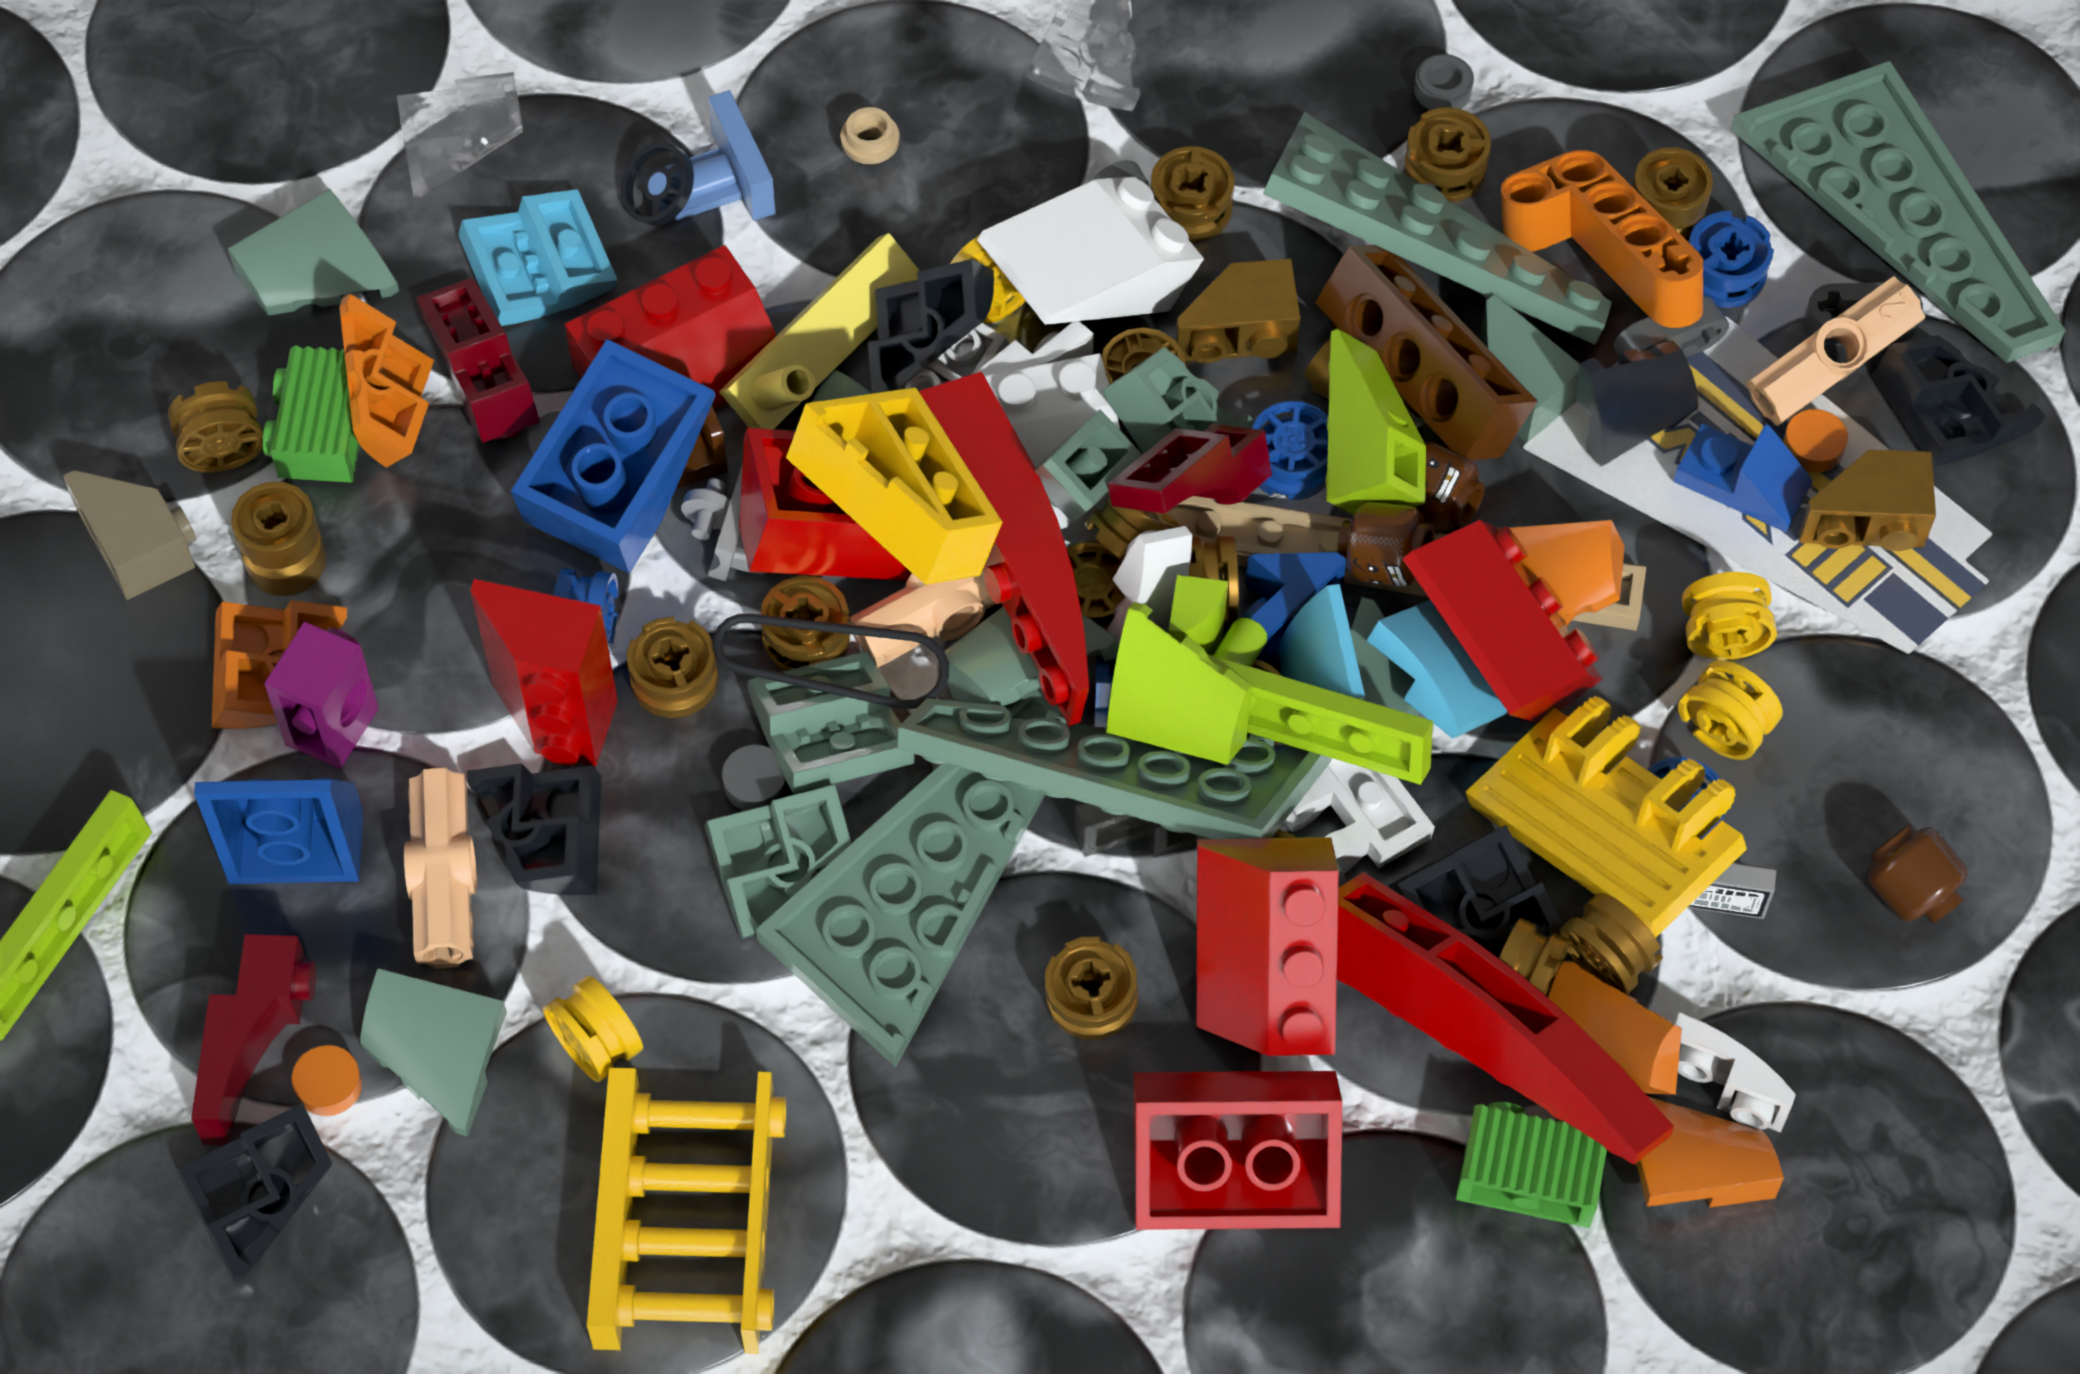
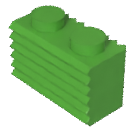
[263,345,359,483]
[1456,1102,1607,1228]

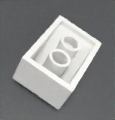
[977,176,1204,325]
[985,353,1120,558]

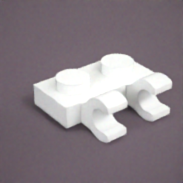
[1284,758,1435,873]

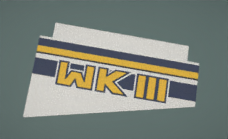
[1523,317,1992,654]

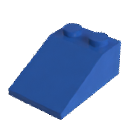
[511,339,716,574]
[194,777,364,884]

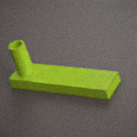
[1207,618,1433,785]
[0,790,153,1041]

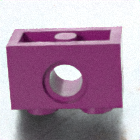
[264,622,379,769]

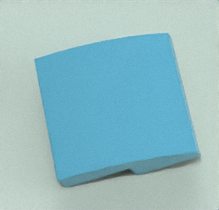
[458,189,618,326]
[1277,584,1365,700]
[1367,600,1508,739]

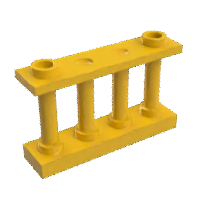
[587,1068,786,1354]

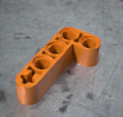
[1501,150,1703,328]

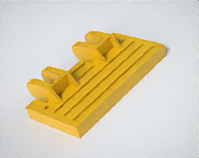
[1465,696,1747,938]

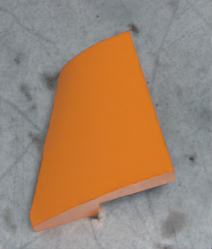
[339,294,434,468]
[1548,961,1682,1095]
[1636,1097,1784,1208]

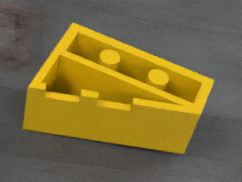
[786,387,1002,585]

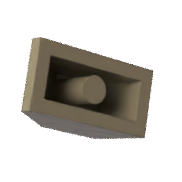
[63,470,197,600]

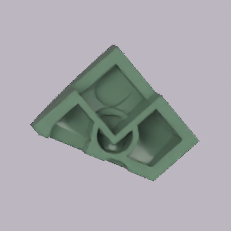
[228,189,399,315]
[1101,347,1255,454]
[944,606,1119,706]
[704,785,852,939]
[360,968,507,1137]

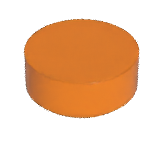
[1783,409,1848,473]
[291,1045,362,1116]

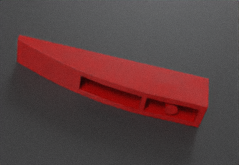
[919,371,1089,726]
[1337,872,1674,1165]

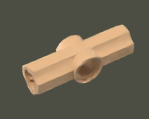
[1745,276,1925,426]
[849,569,996,667]
[404,768,477,969]

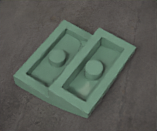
[748,651,914,794]

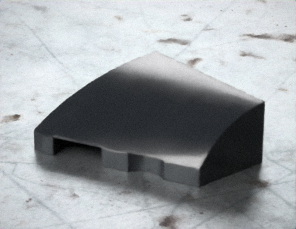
[1388,825,1564,942]

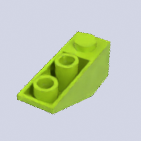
[1325,329,1426,515]

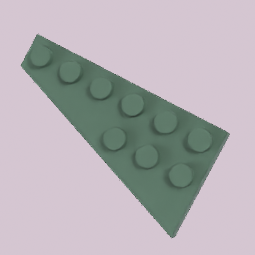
[1731,61,2065,363]
[1263,112,1612,345]
[756,688,1079,1068]
[898,698,1332,839]

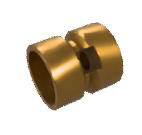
[1632,147,1713,242]
[231,482,326,596]

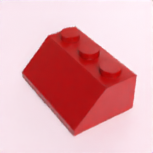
[565,245,776,410]
[739,428,912,581]
[1402,520,1603,723]
[470,579,618,766]
[1196,837,1339,1056]
[1133,1070,1342,1230]

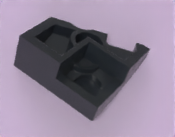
[868,259,994,394]
[1871,335,2045,467]
[1576,341,1698,467]
[467,763,602,895]
[177,1103,332,1283]

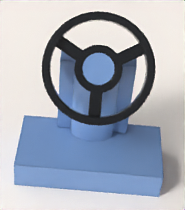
[621,90,776,226]

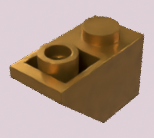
[1176,259,1300,363]
[1799,449,1936,551]

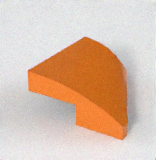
[1498,520,1625,626]
[212,600,347,729]

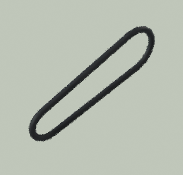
[713,614,949,709]

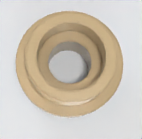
[840,107,899,164]

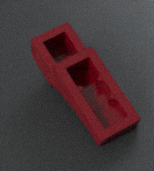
[416,277,540,443]
[1108,424,1272,514]
[191,934,316,1146]

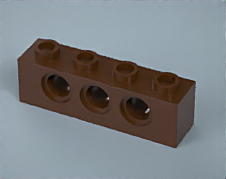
[1315,245,1538,461]

